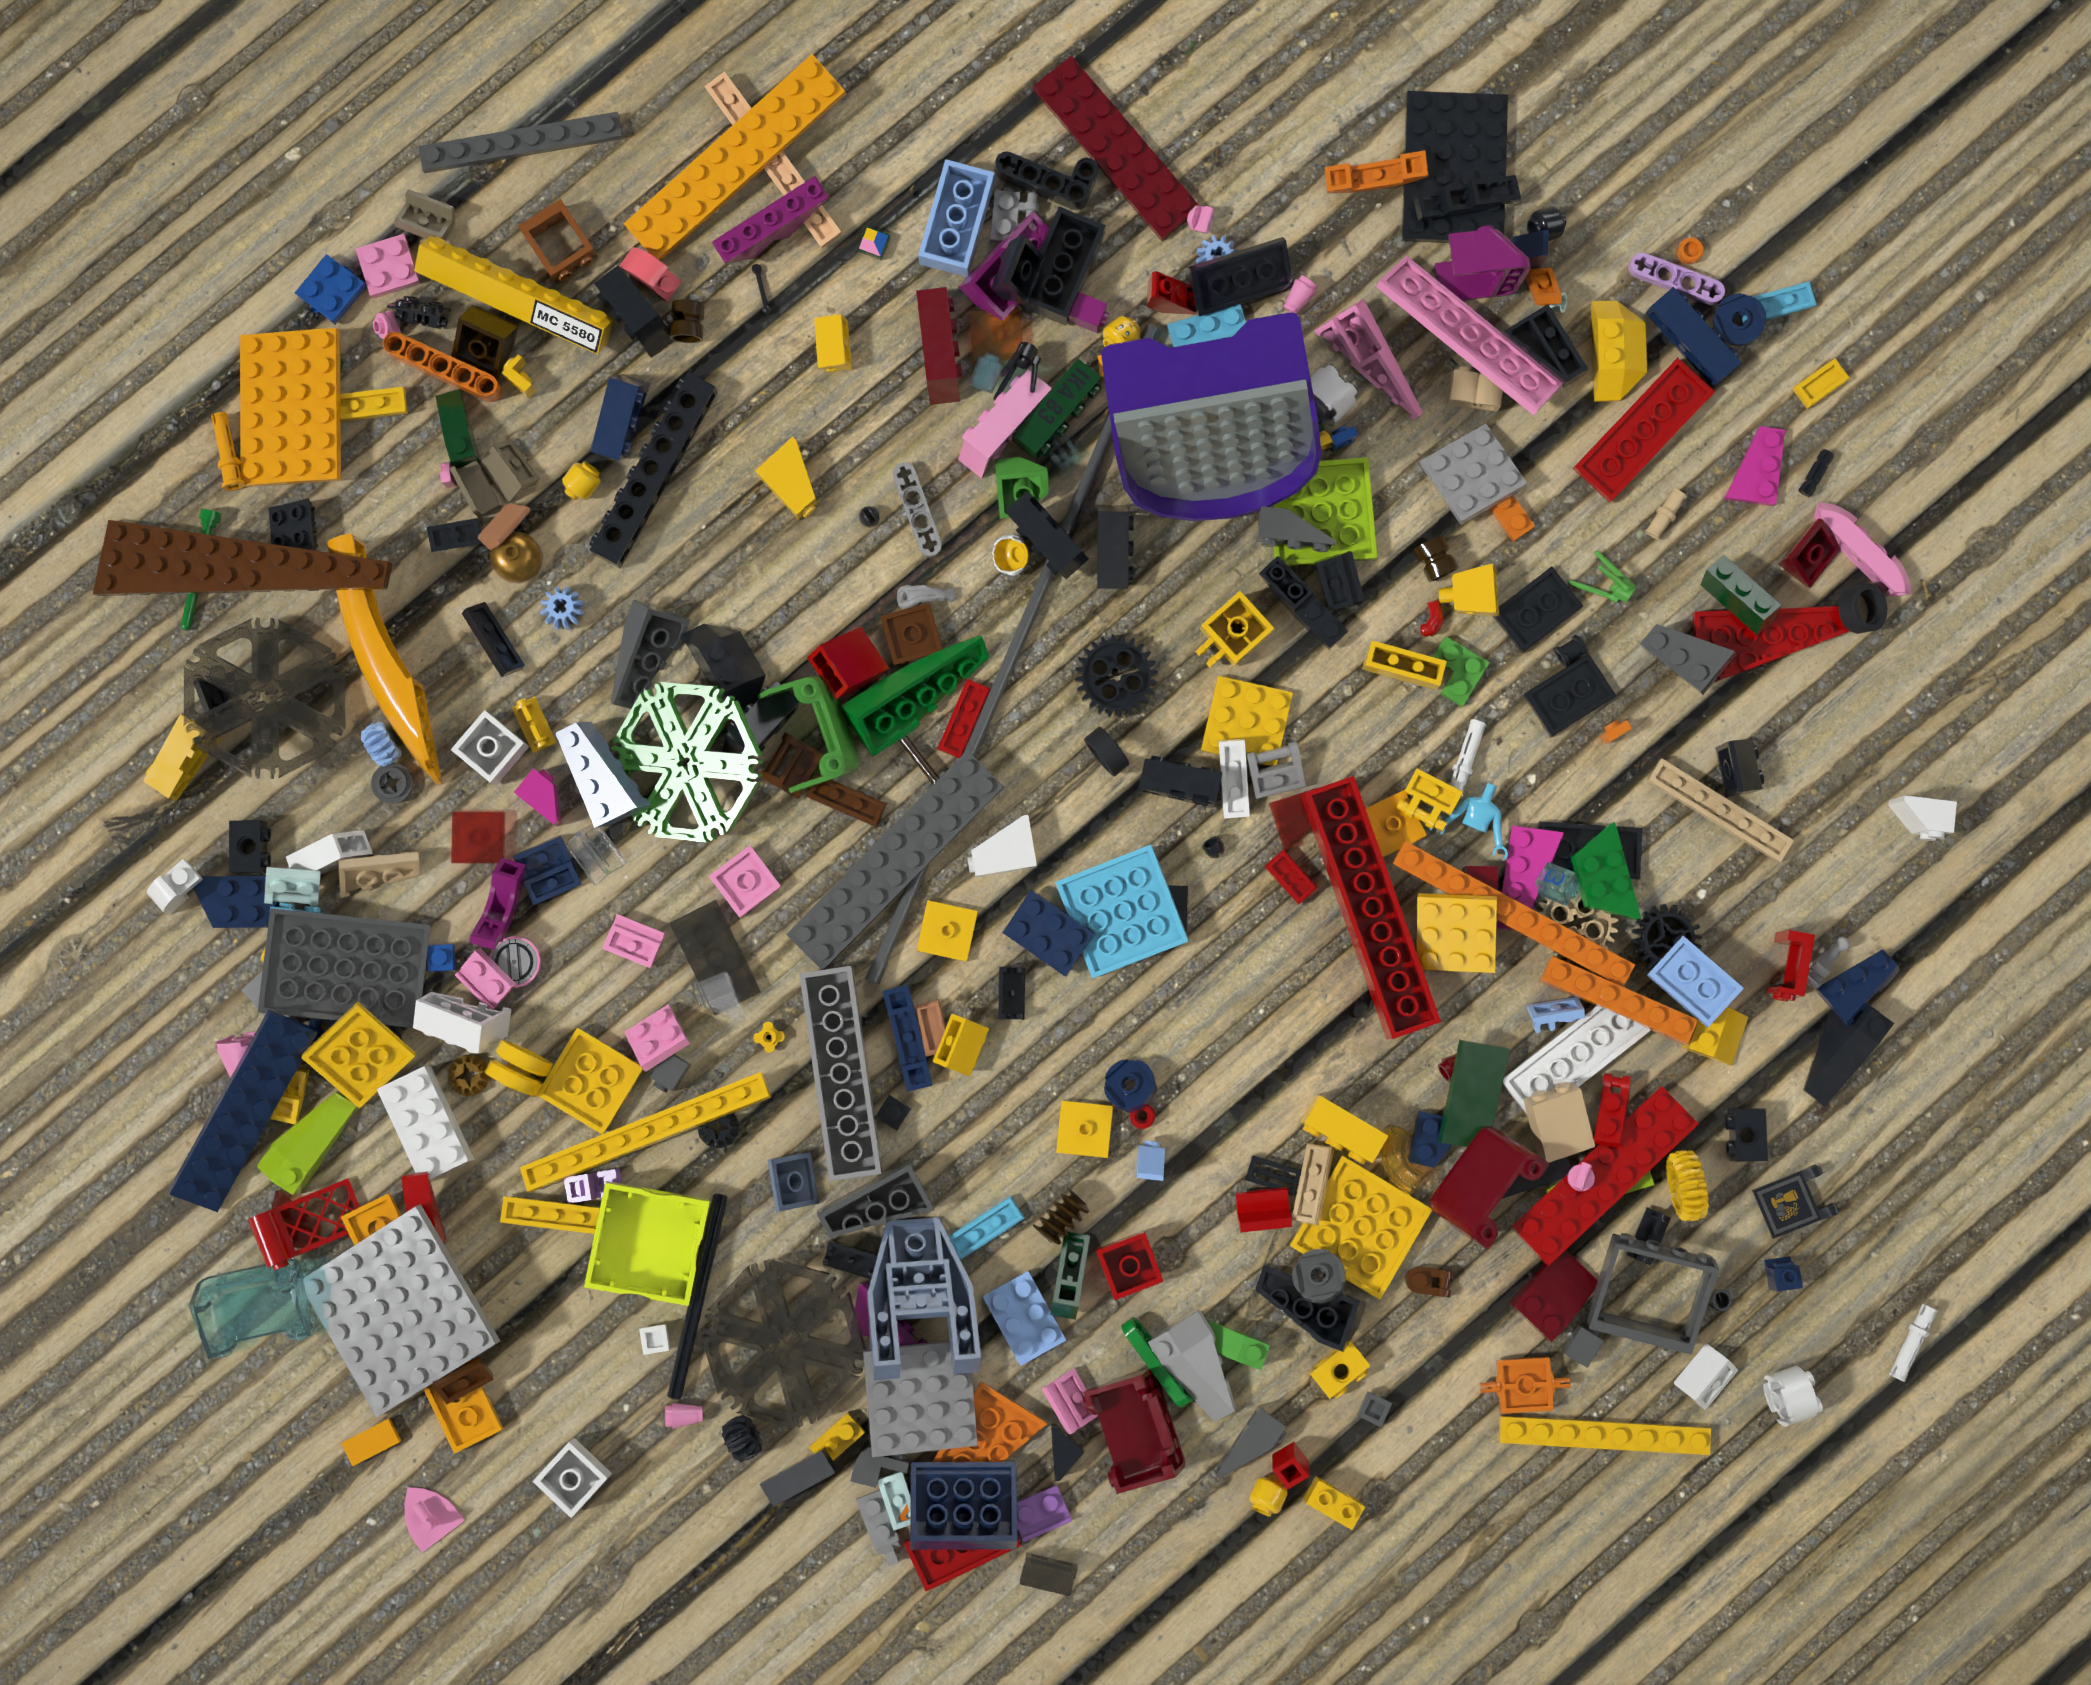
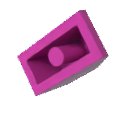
[514,768,561,827]

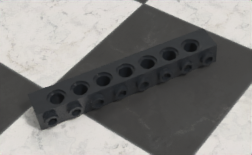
[589,372,718,569]

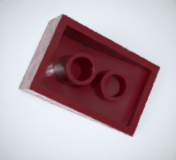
[1508,1250,1598,1342]

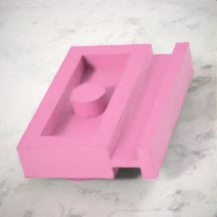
[602,914,666,968]
[455,948,516,1010]
[1042,1368,1098,1435]

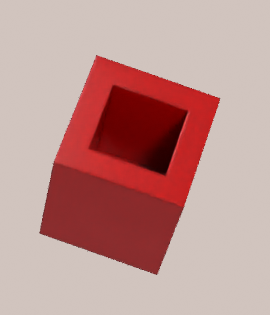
[1272,1441,1309,1490]

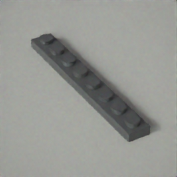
[418,111,623,173]

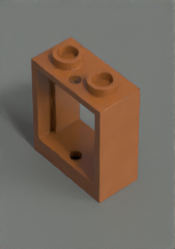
[518,199,597,283]

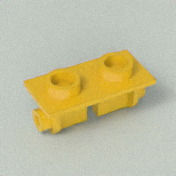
[512,696,557,753]

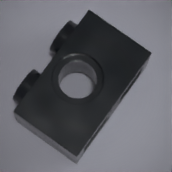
[229,820,271,874]
[1725,1108,1768,1162]

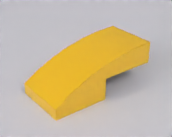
[270,1067,309,1125]

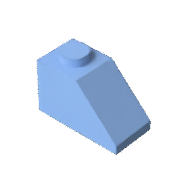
[1135,1141,1165,1181]

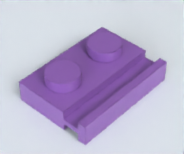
[1017,1484,1072,1542]

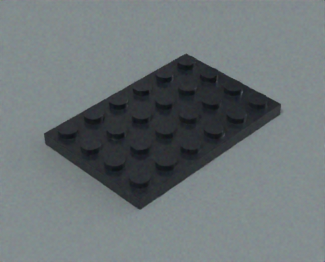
[1401,91,1508,243]

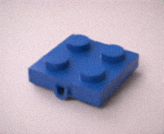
[295,254,367,325]

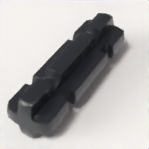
[1799,449,1834,497]

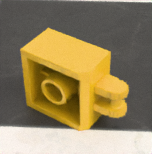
[1195,591,1275,668]

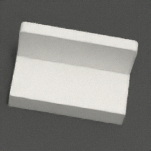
[1674,1344,1738,1410]

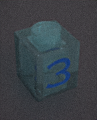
[1535,862,1579,906]

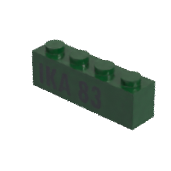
[1013,358,1102,460]

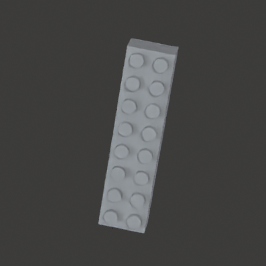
[799,966,883,1182]

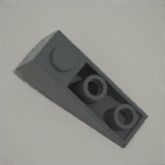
[1256,506,1336,552]

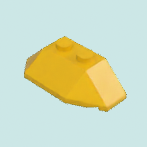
[1591,301,1647,402]

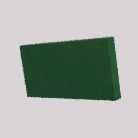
[1438,1039,1510,1147]

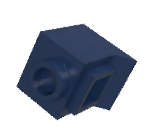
[1764,1256,1803,1292]

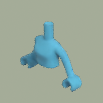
[1430,783,1508,861]

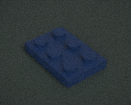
[1002,890,1095,977]

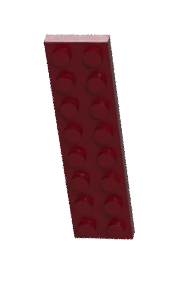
[1033,55,1200,241]

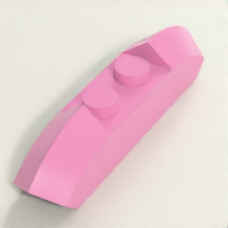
[1814,502,1911,597]

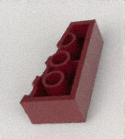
[916,287,963,405]

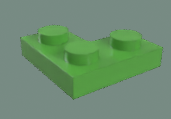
[1433,636,1490,707]

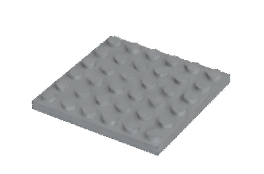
[299,1204,500,1417]

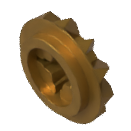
[448,1055,490,1096]

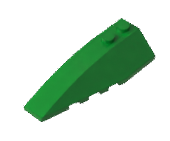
[842,635,990,757]

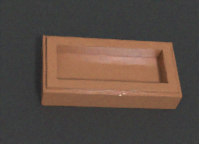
[914,1000,946,1057]

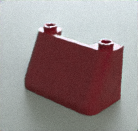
[1430,1126,1550,1250]
[1083,1368,1185,1494]

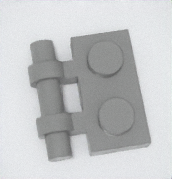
[990,190,1039,243]

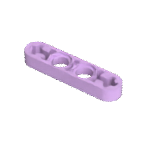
[1628,253,1725,305]

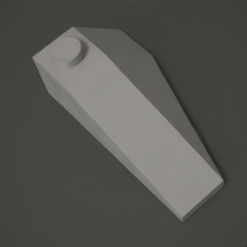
[1148,1309,1236,1422]

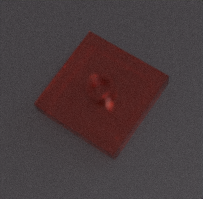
[451,812,506,864]

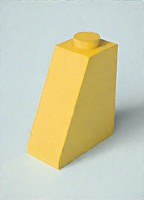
[755,436,817,520]

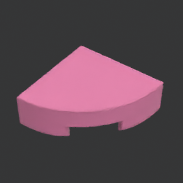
[440,461,456,488]

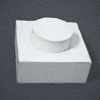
[639,1324,671,1355]

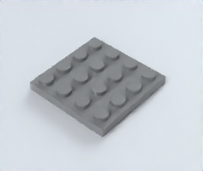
[863,1341,978,1457]

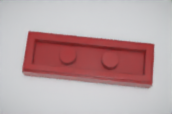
[937,679,991,759]

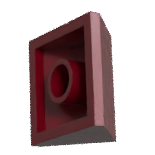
[1778,518,1841,588]

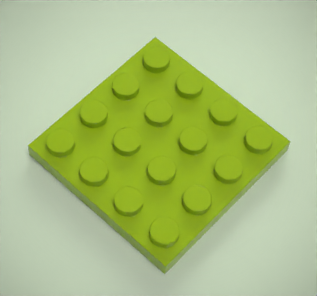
[1271,457,1377,567]

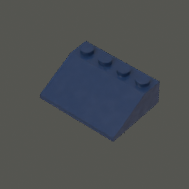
[910,1462,1017,1550]

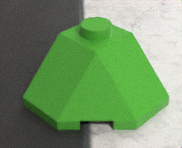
[995,457,1049,519]

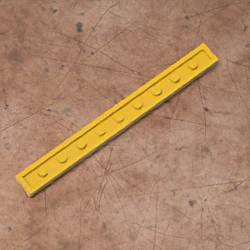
[520,1072,771,1193]

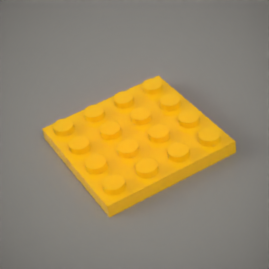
[1289,1155,1432,1300]

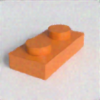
[1526,268,1562,306]
[1489,495,1535,542]

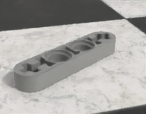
[893,462,942,558]

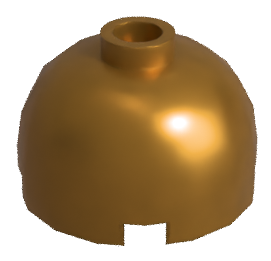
[490,531,543,584]

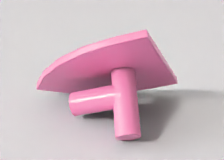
[405,1487,465,1553]

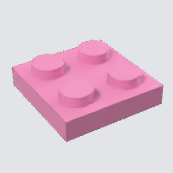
[356,234,421,299]
[709,845,782,918]
[624,1004,690,1072]

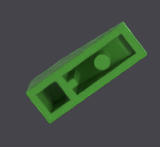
[1206,1319,1270,1370]

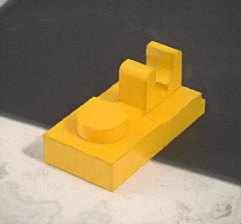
[808,1412,865,1461]

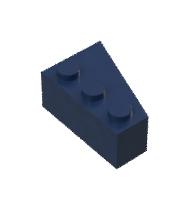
[590,374,651,461]

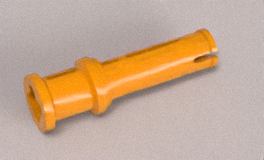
[211,412,245,491]

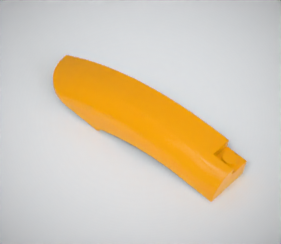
[327,533,442,785]

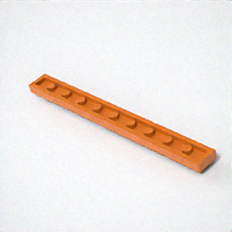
[1392,841,1635,987]

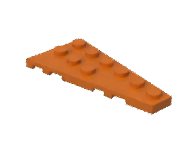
[898,1381,1048,1526]

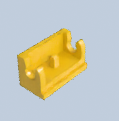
[814,314,852,372]

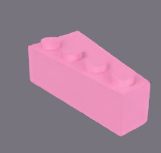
[958,369,1052,479]

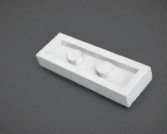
[1219,739,1250,818]

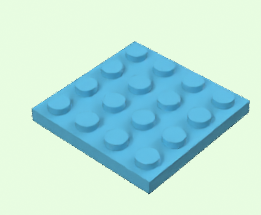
[1055,844,1189,979]

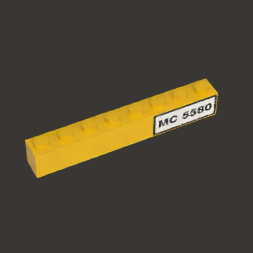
[414,236,614,355]

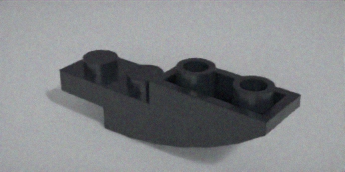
[1259,556,1348,650]

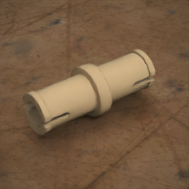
[1645,488,1687,540]

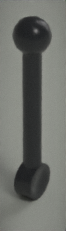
[752,264,772,315]

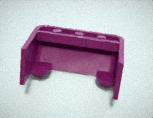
[1434,226,1530,301]

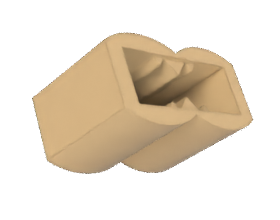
[1447,367,1503,411]

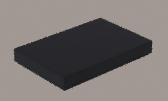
[1493,566,1583,653]
[1523,653,1616,738]

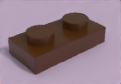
[433,1356,494,1405]

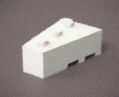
[413,992,511,1054]

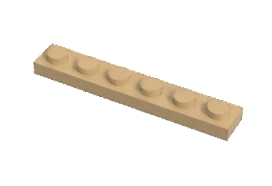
[1646,758,1794,863]

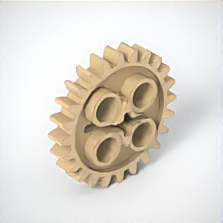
[1536,880,1618,965]

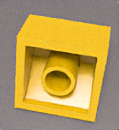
[1682,1007,1748,1066]

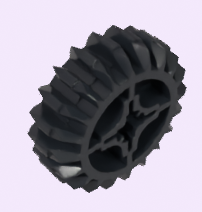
[1631,904,1702,969]

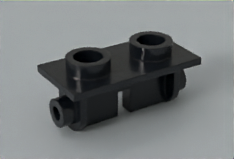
[1627,1207,1671,1266]

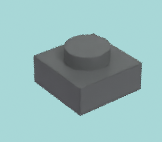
[1356,1391,1392,1427]

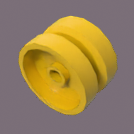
[485,1039,553,1097]

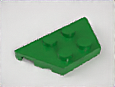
[1571,822,1641,921]

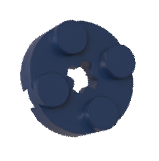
[1714,293,1766,346]
[1104,1059,1157,1113]

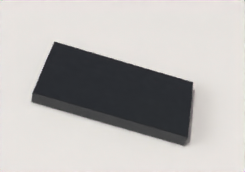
[1188,237,1293,317]
[1538,821,1643,880]

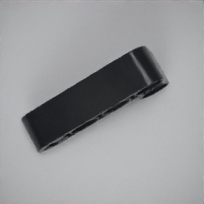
[995,151,1098,210]

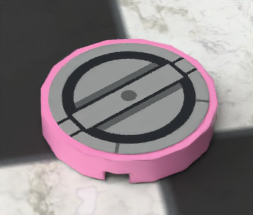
[489,936,542,988]

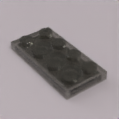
[670,900,762,1016]

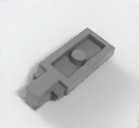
[856,1489,900,1566]

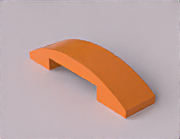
[1325,150,1429,193]

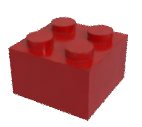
[1095,1230,1164,1300]

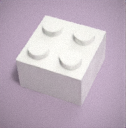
[451,710,530,786]
[533,1438,612,1518]

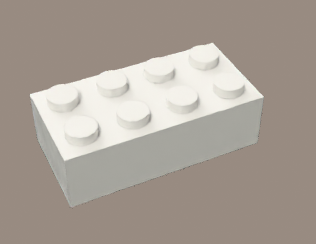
[377,1066,475,1181]

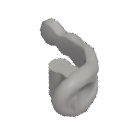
[897,585,956,609]
[1807,937,1850,989]

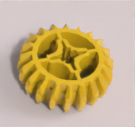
[1666,1150,1709,1221]

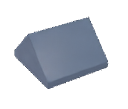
[768,1152,819,1212]

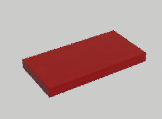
[904,1536,1021,1591]

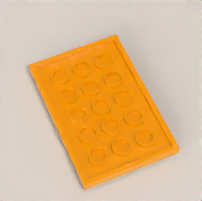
[240,328,341,487]

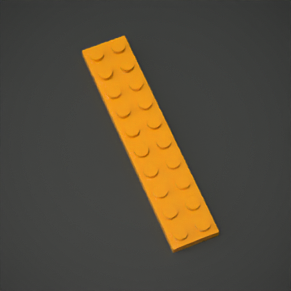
[624,54,847,261]
[341,1193,504,1454]

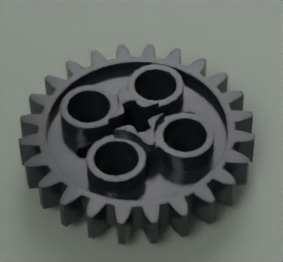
[1075,634,1158,718]

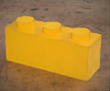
[1362,640,1447,690]

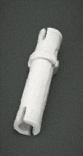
[1450,719,1486,797]
[1889,1304,1938,1382]

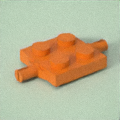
[1480,1356,1571,1414]

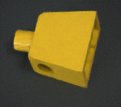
[1438,564,1499,616]

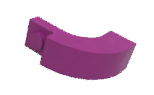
[469,858,526,950]

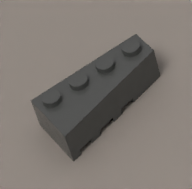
[817,1160,935,1238]

